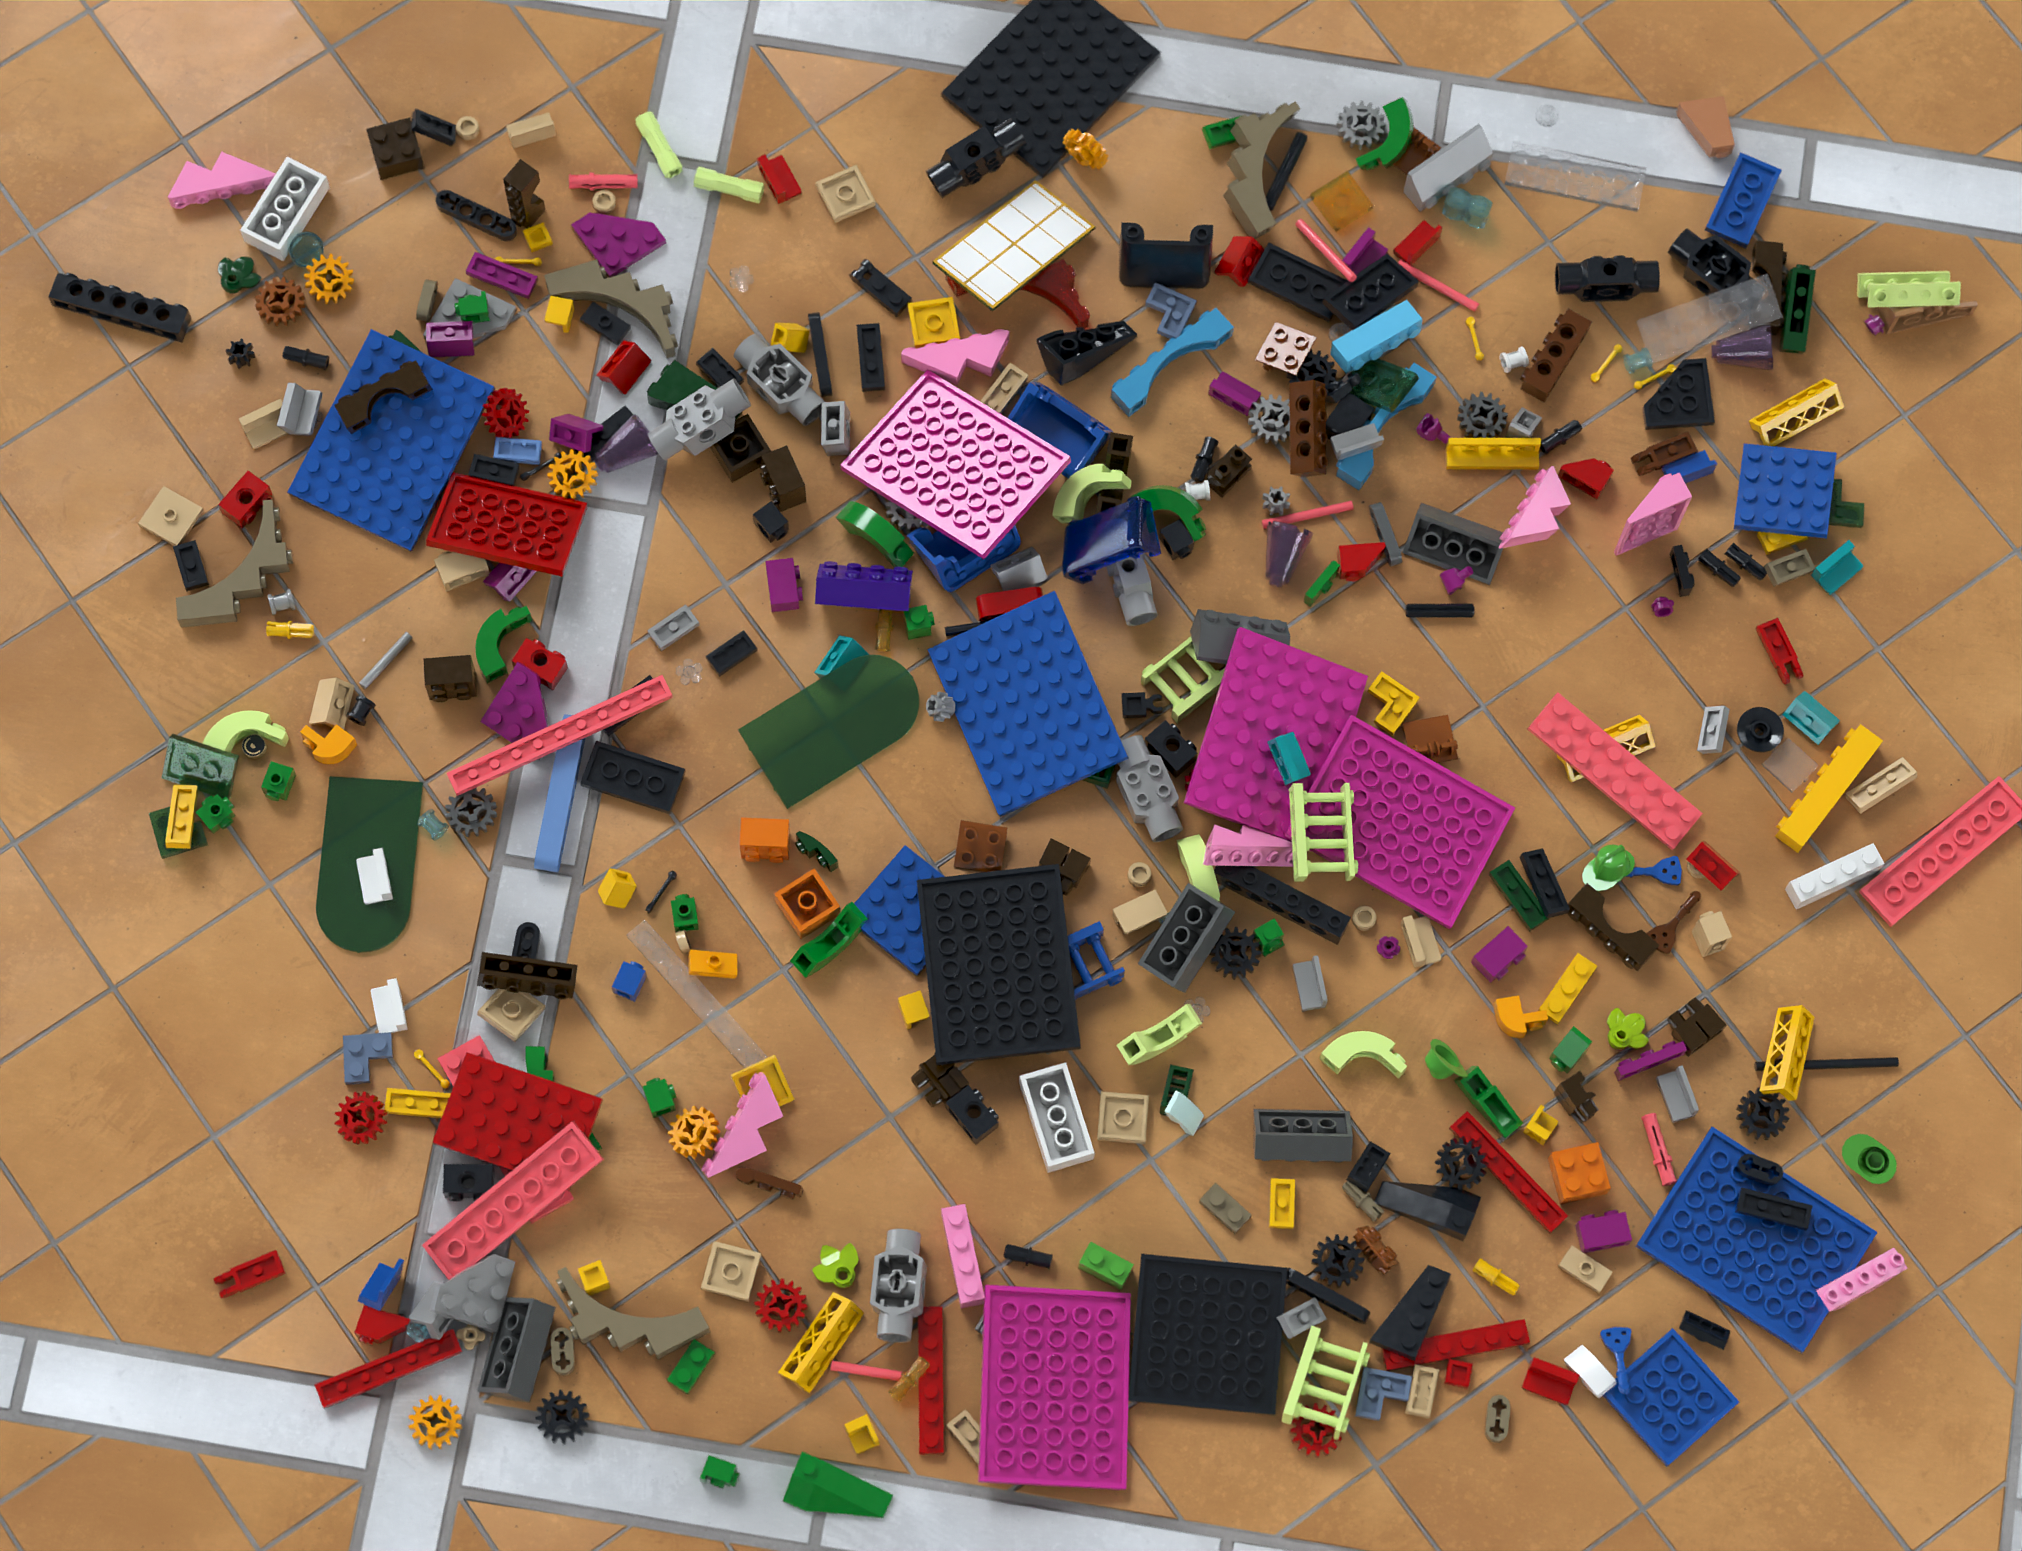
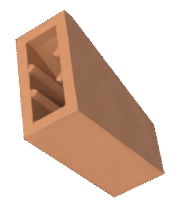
[1676,96,1735,158]

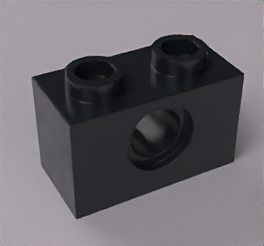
[1144,720,1198,778]
[946,1085,999,1145]
[443,1164,495,1202]

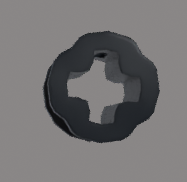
[346,695,376,726]

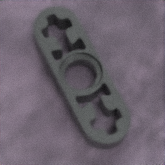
[1369,502,1402,567]

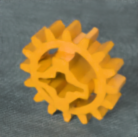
[1063,129,1109,170]
[304,253,354,304]
[547,449,598,500]
[668,1106,720,1159]
[408,1395,463,1449]

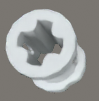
[1500,347,1529,373]
[1185,480,1210,501]

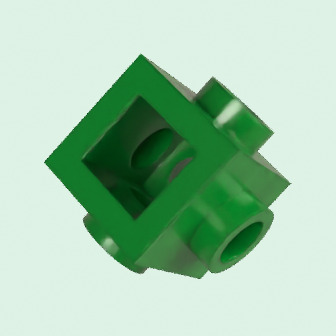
[196,794,236,834]

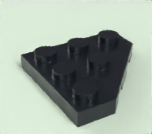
[1642,358,1715,430]

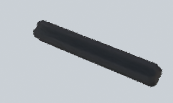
[1265,132,1308,211]

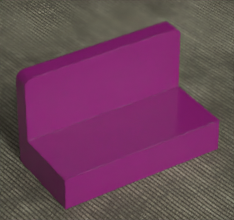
[1342,227,1388,275]
[426,321,475,357]
[1208,372,1261,417]
[549,414,603,452]
[483,563,537,602]

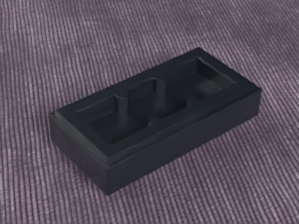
[411,109,456,146]
[580,302,631,346]
[696,348,744,388]
[706,630,758,677]
[1346,1141,1391,1192]
[1679,1310,1731,1350]

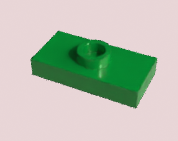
[1202,115,1242,149]
[1304,561,1340,607]

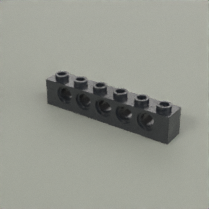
[48,273,192,343]
[1214,866,1351,945]

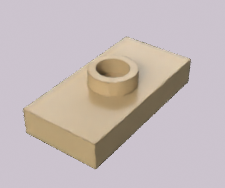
[1558,1245,1613,1293]
[1405,1364,1439,1419]

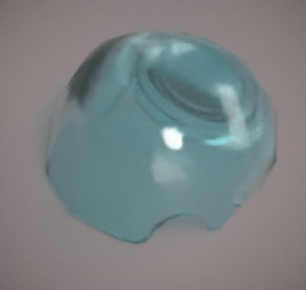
[289,231,324,269]

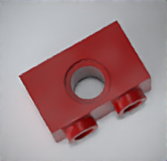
[218,470,272,529]
[511,638,568,690]

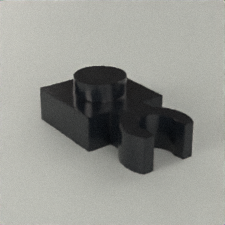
[1325,372,1362,403]
[1121,692,1163,718]

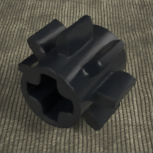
[226,338,256,369]

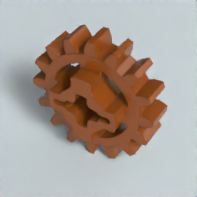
[255,277,306,327]

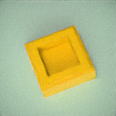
[523,222,553,252]

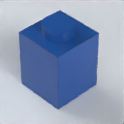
[612,961,647,1002]

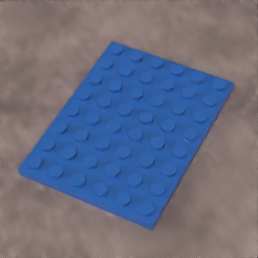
[287,329,495,552]
[927,590,1129,817]
[1636,1127,1878,1354]

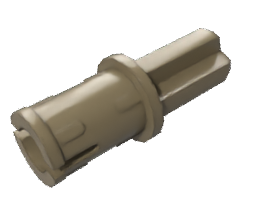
[1342,1181,1385,1222]

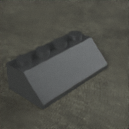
[1403,503,1503,585]
[1190,609,1290,664]
[1138,883,1235,993]
[1253,1109,1353,1163]
[477,1297,556,1402]

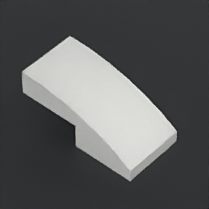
[1564,1345,1617,1398]

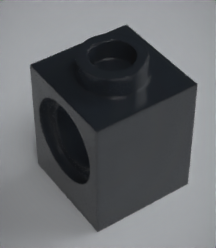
[753,501,789,543]
[1159,519,1194,560]

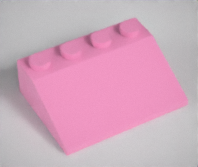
[1614,473,1692,556]

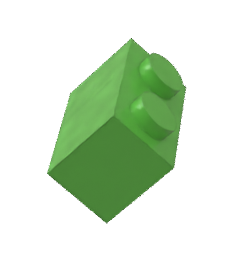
[1078,1241,1134,1291]

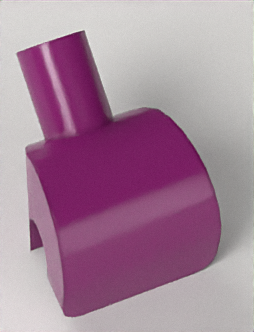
[1416,413,1451,444]
[1440,566,1473,595]

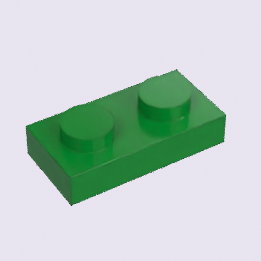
[667,1339,715,1395]

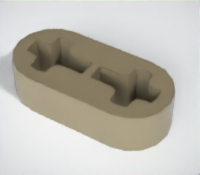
[416,279,438,322]
[551,1327,575,1376]
[1485,1395,1510,1443]

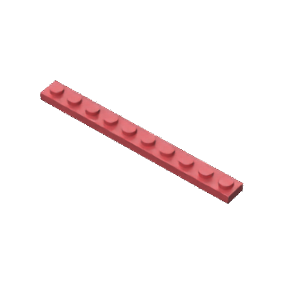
[446,675,673,796]

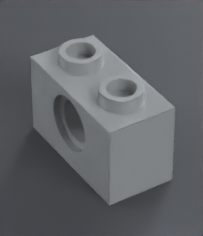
[821,401,850,456]

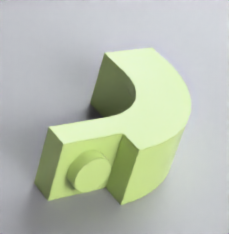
[1052,464,1132,524]
[201,710,289,762]
[1176,834,1220,901]
[1117,1004,1202,1065]
[1319,1031,1407,1079]

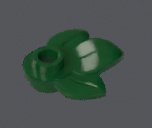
[218,256,262,294]

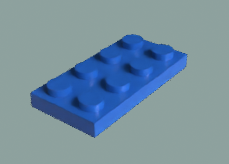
[1705,152,1782,248]

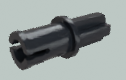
[282,346,330,370]
[1540,420,1582,454]
[1191,437,1219,482]
[1724,542,1767,581]
[1697,548,1741,587]
[1004,1244,1053,1269]

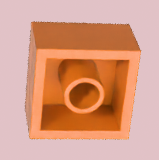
[740,817,790,863]
[774,868,841,939]
[1548,1142,1611,1205]

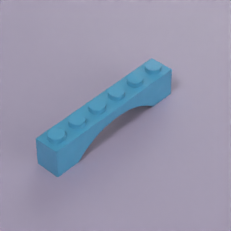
[1111,308,1234,417]
[1336,363,1437,490]

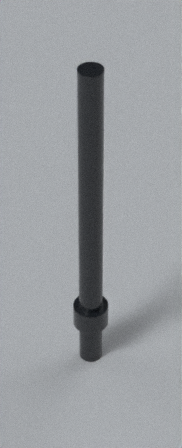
[1754,1057,1899,1071]

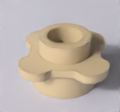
[456,1324,486,1350]

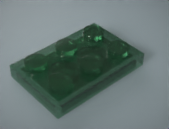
[1350,358,1419,413]
[162,734,239,799]

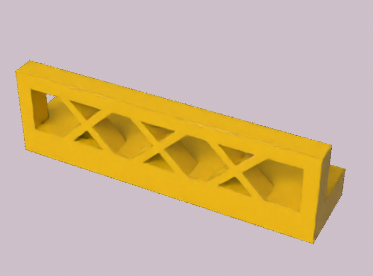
[1749,378,1844,446]
[1446,438,1541,470]
[1557,715,1655,782]
[1760,1005,1815,1101]
[778,1292,864,1394]

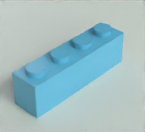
[1330,300,1423,374]

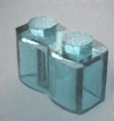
[1442,187,1493,228]

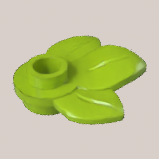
[1607,1008,1649,1049]
[812,1243,858,1288]

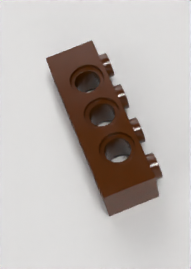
[1520,308,1592,402]
[1289,380,1328,477]

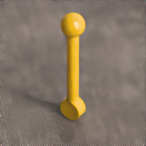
[495,256,542,266]
[1466,317,1484,361]
[1590,344,1623,383]
[1634,364,1676,390]
[414,1049,450,1089]

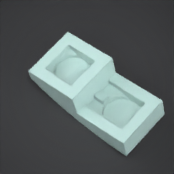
[1165,1091,1204,1136]

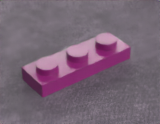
[466,252,538,299]
[1614,1041,1687,1081]

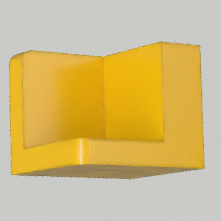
[544,296,574,333]
[770,323,810,352]
[598,868,637,909]
[898,990,929,1029]
[1523,1105,1558,1145]
[577,1260,611,1296]
[844,1414,879,1454]

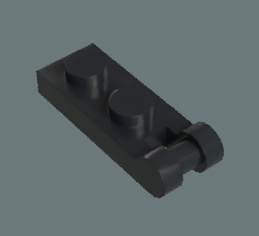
[849,259,912,317]

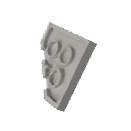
[423,278,517,339]
[430,1254,515,1332]

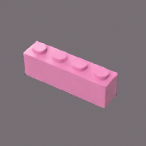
[941,1204,985,1309]

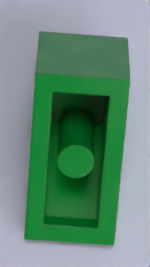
[1549,1026,1592,1074]

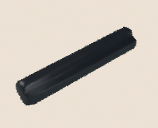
[1405,604,1475,618]

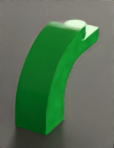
[1356,97,1414,171]
[1129,485,1206,542]
[836,501,914,567]
[475,606,532,684]
[790,902,868,978]

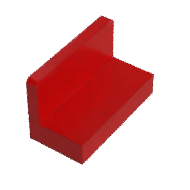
[757,154,802,204]
[1393,220,1443,265]
[1214,236,1265,287]
[596,340,651,394]
[1686,841,1740,891]
[1522,1357,1580,1405]

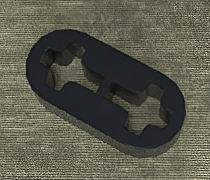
[1736,1154,1783,1186]

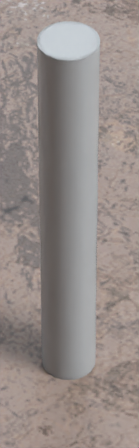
[359,632,413,689]

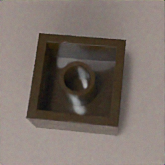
[366,117,425,180]
[710,414,771,482]
[759,445,806,512]
[423,655,477,702]

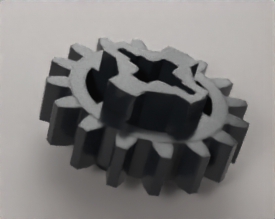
[1286,349,1337,388]
[1209,927,1261,980]
[1736,1087,1789,1140]
[1435,1136,1489,1190]
[1311,1234,1365,1288]
[535,1390,590,1445]

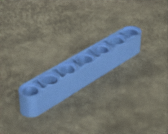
[534,714,585,872]

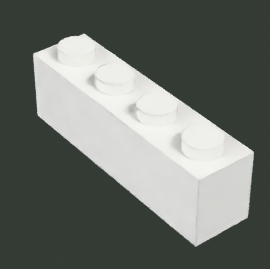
[1785,843,1885,910]

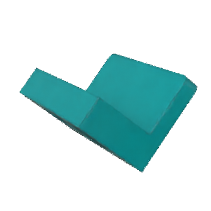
[1811,540,1863,595]
[814,635,869,691]
[1782,691,1840,745]
[1267,732,1311,785]

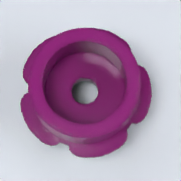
[1864,314,1885,335]
[1651,597,1674,617]
[1377,936,1400,959]

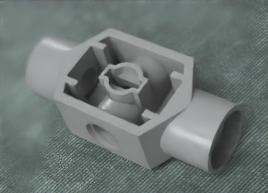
[733,334,825,426]
[648,378,751,460]
[1097,519,1158,626]
[1116,735,1183,842]
[870,1229,927,1342]

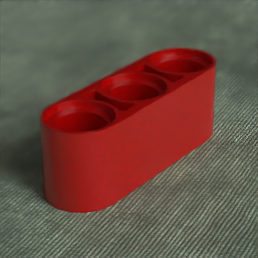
[975,587,1043,622]

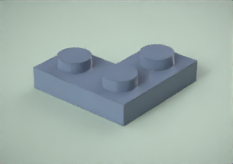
[1145,283,1197,339]
[343,1032,393,1085]
[1355,1367,1412,1421]

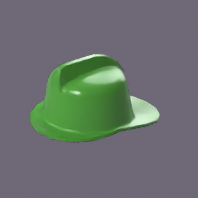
[1582,844,1635,892]
[1425,1039,1468,1079]
[1842,1134,1897,1184]

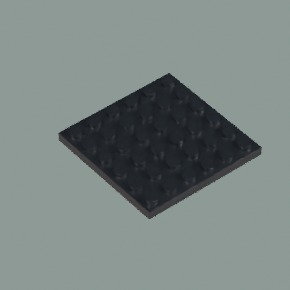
[1128,1254,1287,1415]

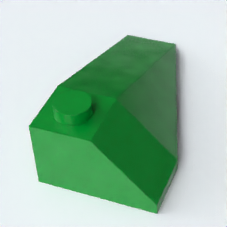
[783,1451,893,1518]

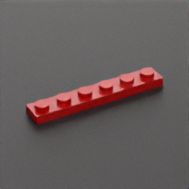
[1449,1111,1568,1234]
[918,1306,944,1454]
[1381,1319,1530,1372]
[314,1329,463,1409]

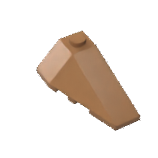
[1878,300,1978,335]

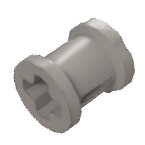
[267,589,295,615]

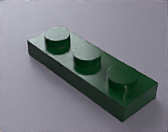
[1489,860,1549,932]

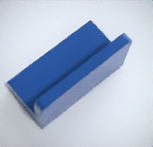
[1662,450,1717,483]
[358,1258,404,1311]

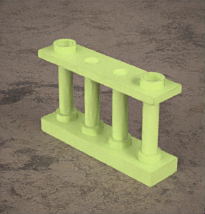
[1857,271,1961,307]
[1141,637,1225,724]
[1289,783,1358,882]
[1281,1326,1370,1440]

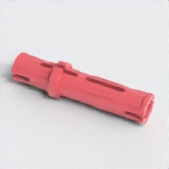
[569,172,638,191]
[1641,1113,1677,1186]

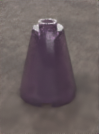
[1711,325,1774,370]
[594,414,658,473]
[1265,521,1313,588]

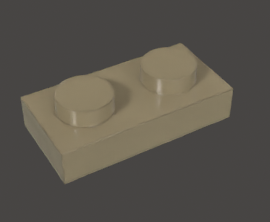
[1764,549,1815,587]
[1199,1183,1251,1234]

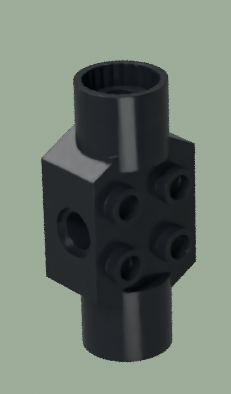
[926,118,1027,198]
[1668,228,1766,314]
[1555,255,1660,302]

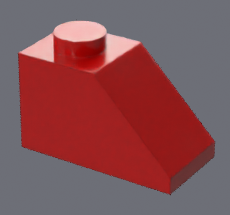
[1558,458,1614,499]
[1337,542,1385,582]
[354,1305,413,1345]

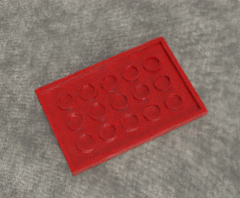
[426,472,587,577]
[432,1052,603,1191]

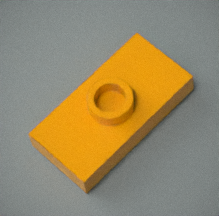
[689,950,737,979]

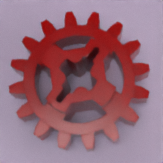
[482,388,529,438]
[335,1091,388,1145]
[754,1278,808,1333]
[1289,1403,1342,1458]

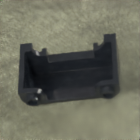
[1119,222,1213,289]

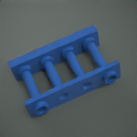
[1068,921,1125,1000]

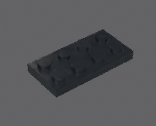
[1248,243,1348,322]
[1322,253,1419,330]
[580,741,686,814]

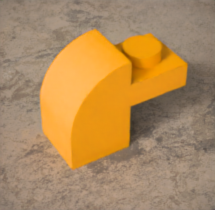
[300,724,357,765]
[1493,996,1548,1038]

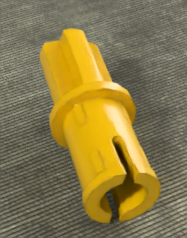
[266,621,314,639]
[1472,1258,1520,1295]

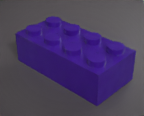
[815,561,913,611]

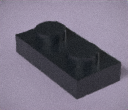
[468,454,520,486]
[173,540,209,592]
[1669,545,1695,597]

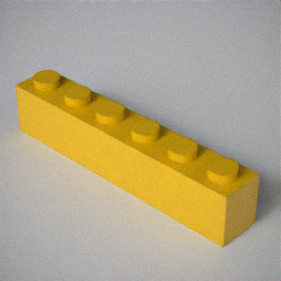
[1775,724,1883,853]

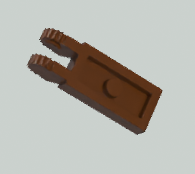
[1630,431,1698,476]
[736,1166,804,1199]

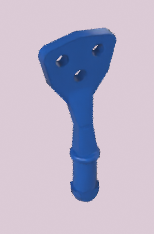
[1626,856,1682,886]
[1600,1327,1631,1395]

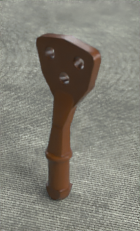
[1646,891,1701,954]

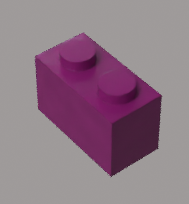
[765,558,803,612]
[1471,926,1528,983]
[1575,1210,1632,1253]

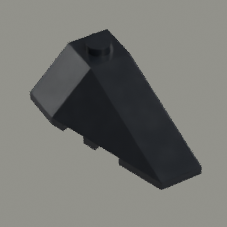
[1036,321,1137,385]
[1374,1181,1481,1241]

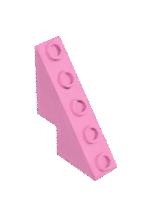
[168,152,276,209]
[901,329,1009,386]
[1499,466,1571,549]
[1203,825,1293,867]
[701,1072,783,1178]
[1816,1248,1907,1311]

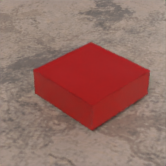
[1444,1359,1473,1389]

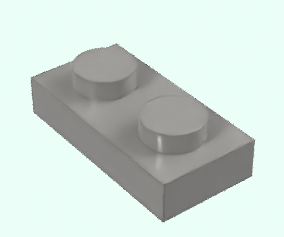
[647,605,699,651]
[1697,706,1730,754]
[1277,1298,1326,1339]

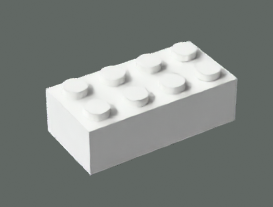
[240,157,330,261]
[1019,1062,1095,1173]

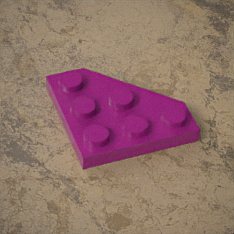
[571,212,666,278]
[480,662,548,760]

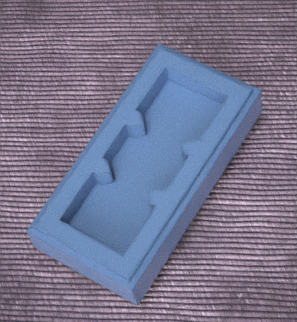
[493,437,542,465]

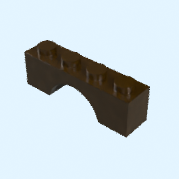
[503,159,546,228]
[1749,240,1787,336]
[334,360,433,434]
[1094,432,1133,528]
[1568,883,1659,971]

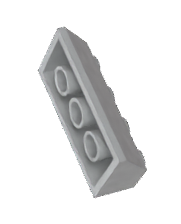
[1403,124,1493,212]

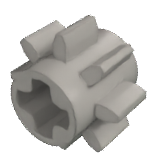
[1262,486,1290,516]
[926,692,955,722]

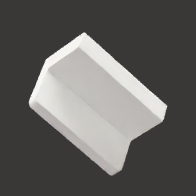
[356,848,393,905]
[371,978,408,1033]

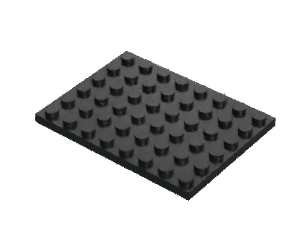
[941,0,1161,178]
[917,864,1081,1065]

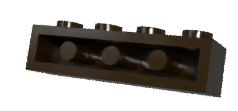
[477,952,578,1000]

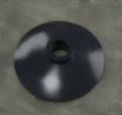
[1737,707,1784,752]

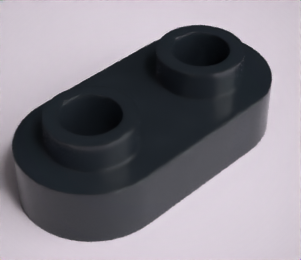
[512,922,541,959]

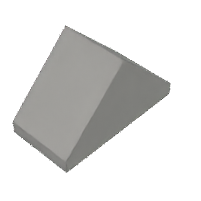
[1506,407,1542,438]

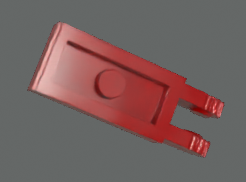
[1755,618,1804,685]
[213,1250,286,1298]

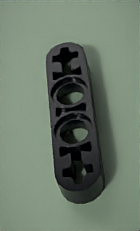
[435,190,517,241]
[808,312,832,397]
[1286,1268,1371,1324]

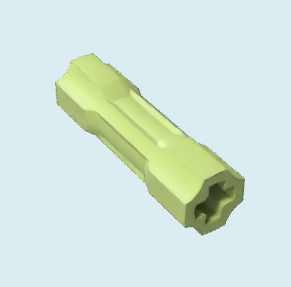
[635,112,683,178]
[694,167,764,203]

